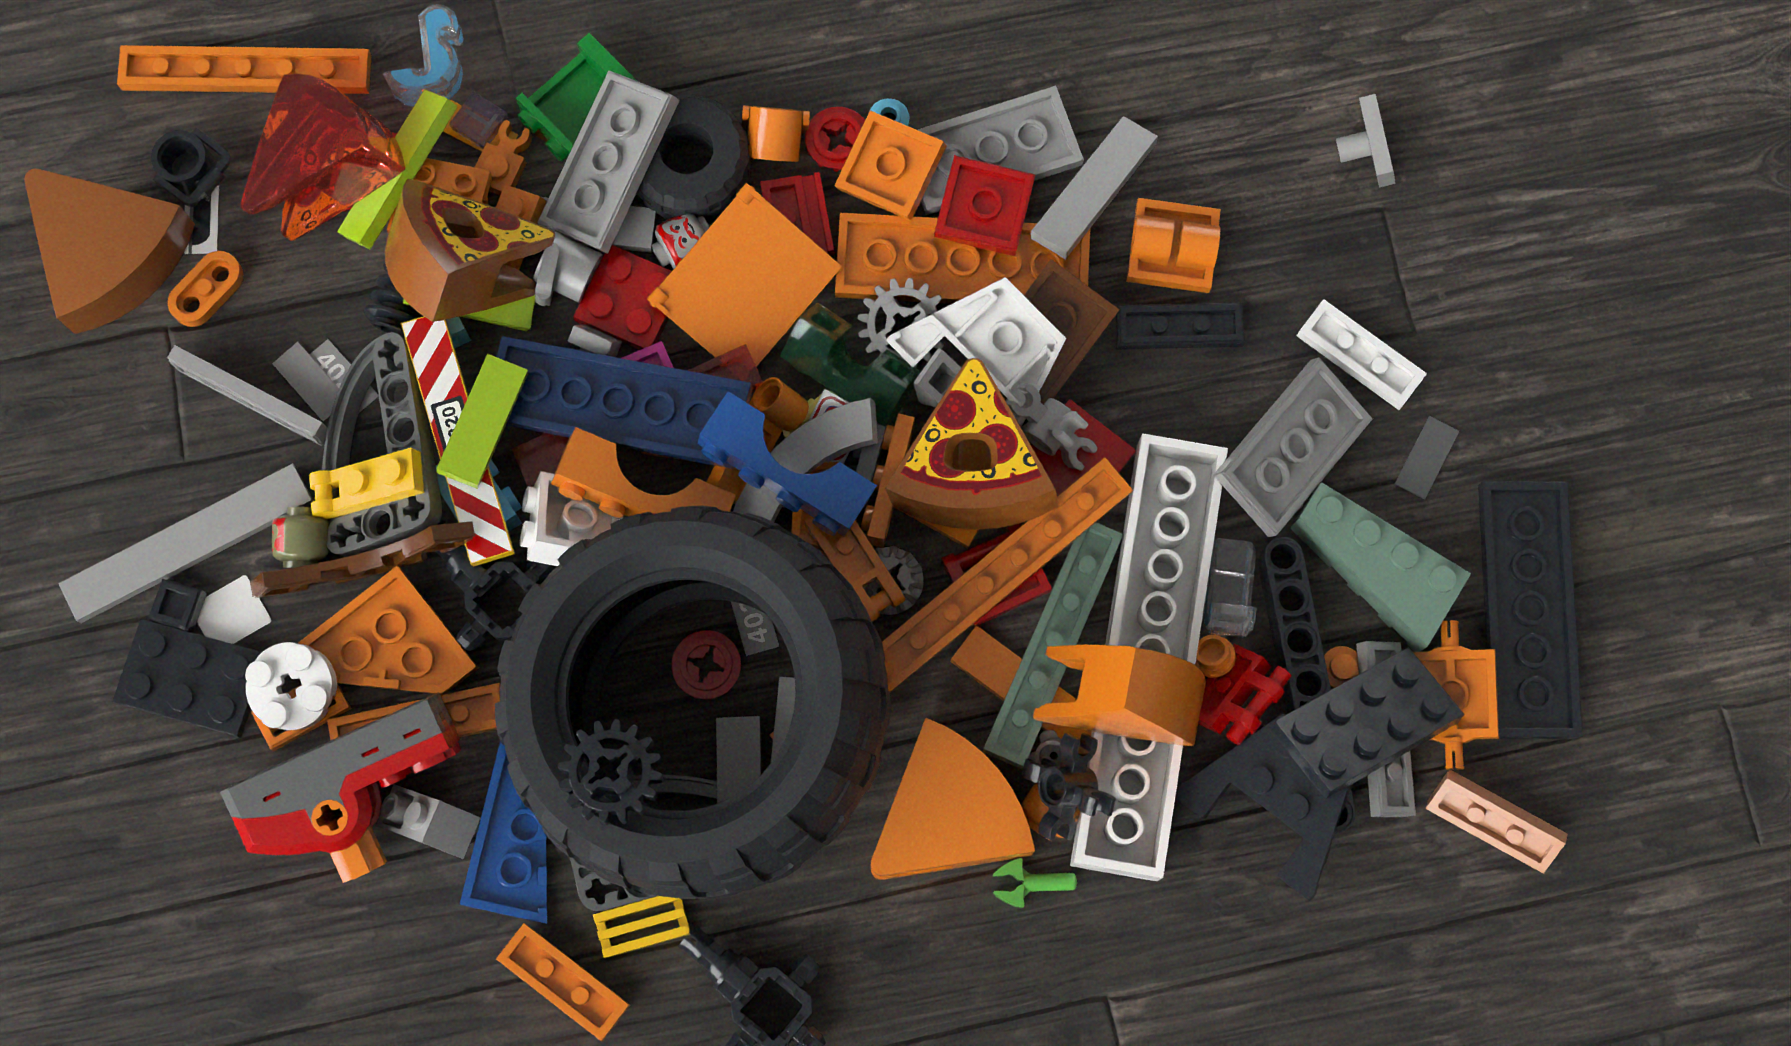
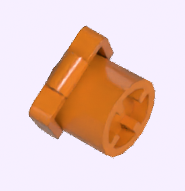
[742,105,810,162]

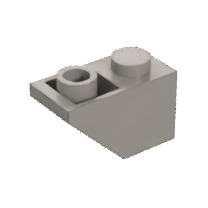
[376,784,480,859]

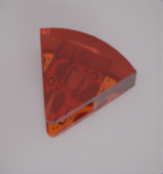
[240,74,405,241]

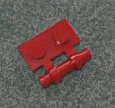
[1198,643,1292,745]

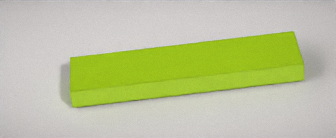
[337,89,457,250]

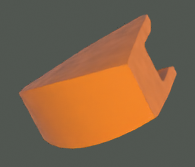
[1033,644,1206,746]
[871,718,1035,880]

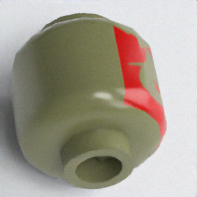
[272,507,329,568]

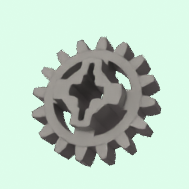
[858,278,944,370]

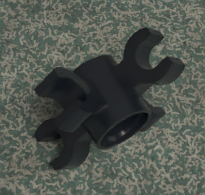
[1021,733,1116,841]

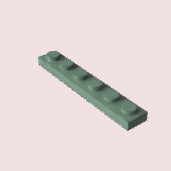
[982,522,1123,769]

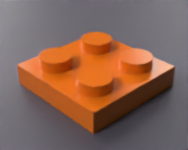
[834,110,947,221]

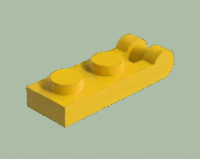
[309,448,424,519]

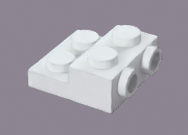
[520,471,623,566]

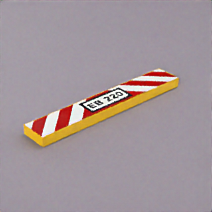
[401,316,515,567]

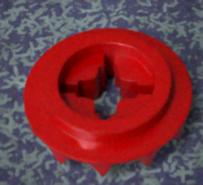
[805,107,865,172]
[672,631,741,700]

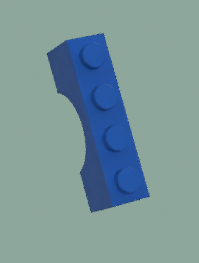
[697,391,877,537]

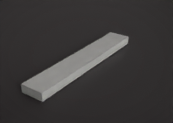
[58,463,313,623]

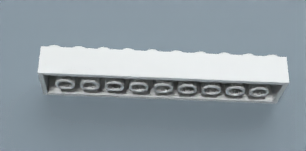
[1070,433,1228,881]

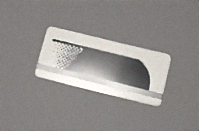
[184,185,219,254]

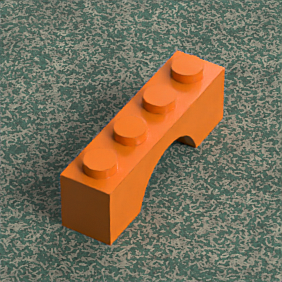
[551,427,736,518]

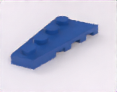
[459,741,547,924]

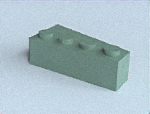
[1290,482,1471,652]

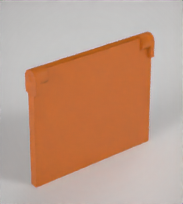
[647,183,842,381]

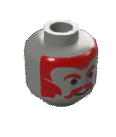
[651,213,709,269]

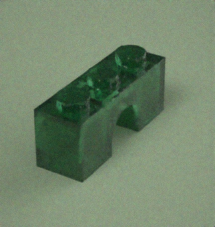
[780,303,921,426]

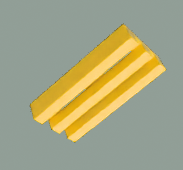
[593,896,690,958]

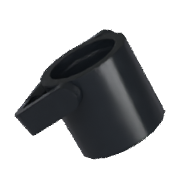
[151,128,231,207]

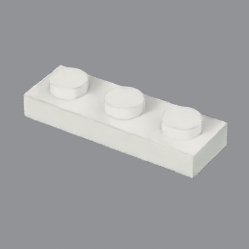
[1297,299,1427,410]

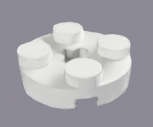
[245,642,337,730]

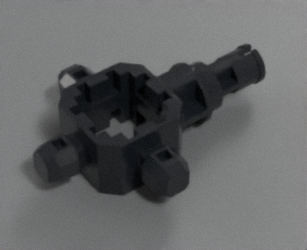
[435,519,556,653]
[679,925,826,1046]

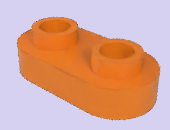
[168,251,244,327]

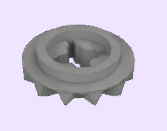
[863,546,923,615]

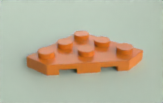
[298,566,479,695]

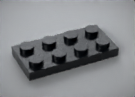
[1271,647,1464,799]

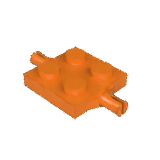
[1413,620,1499,770]

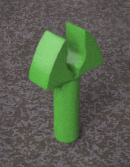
[992,858,1077,908]

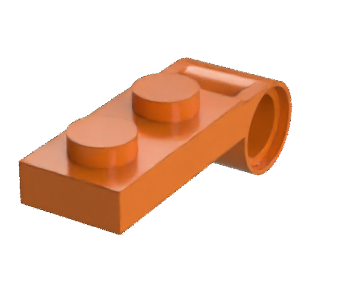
[706,377,809,504]

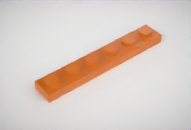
[117,45,372,94]

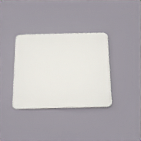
[197,575,271,644]

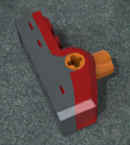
[220,692,461,883]

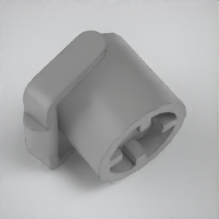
[533,232,603,306]

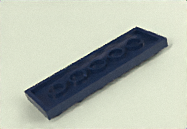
[497,336,753,469]

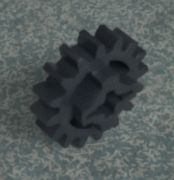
[558,719,664,826]

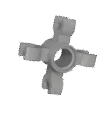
[1006,383,1097,470]

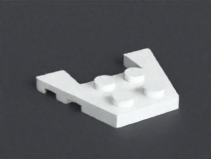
[886,277,1066,427]

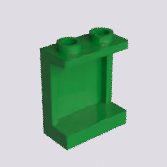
[516,33,637,162]

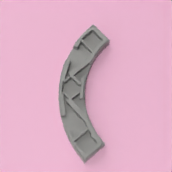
[733,398,878,522]

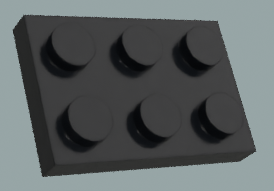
[112,619,262,738]

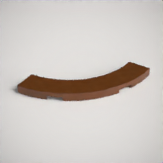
[250,521,475,598]

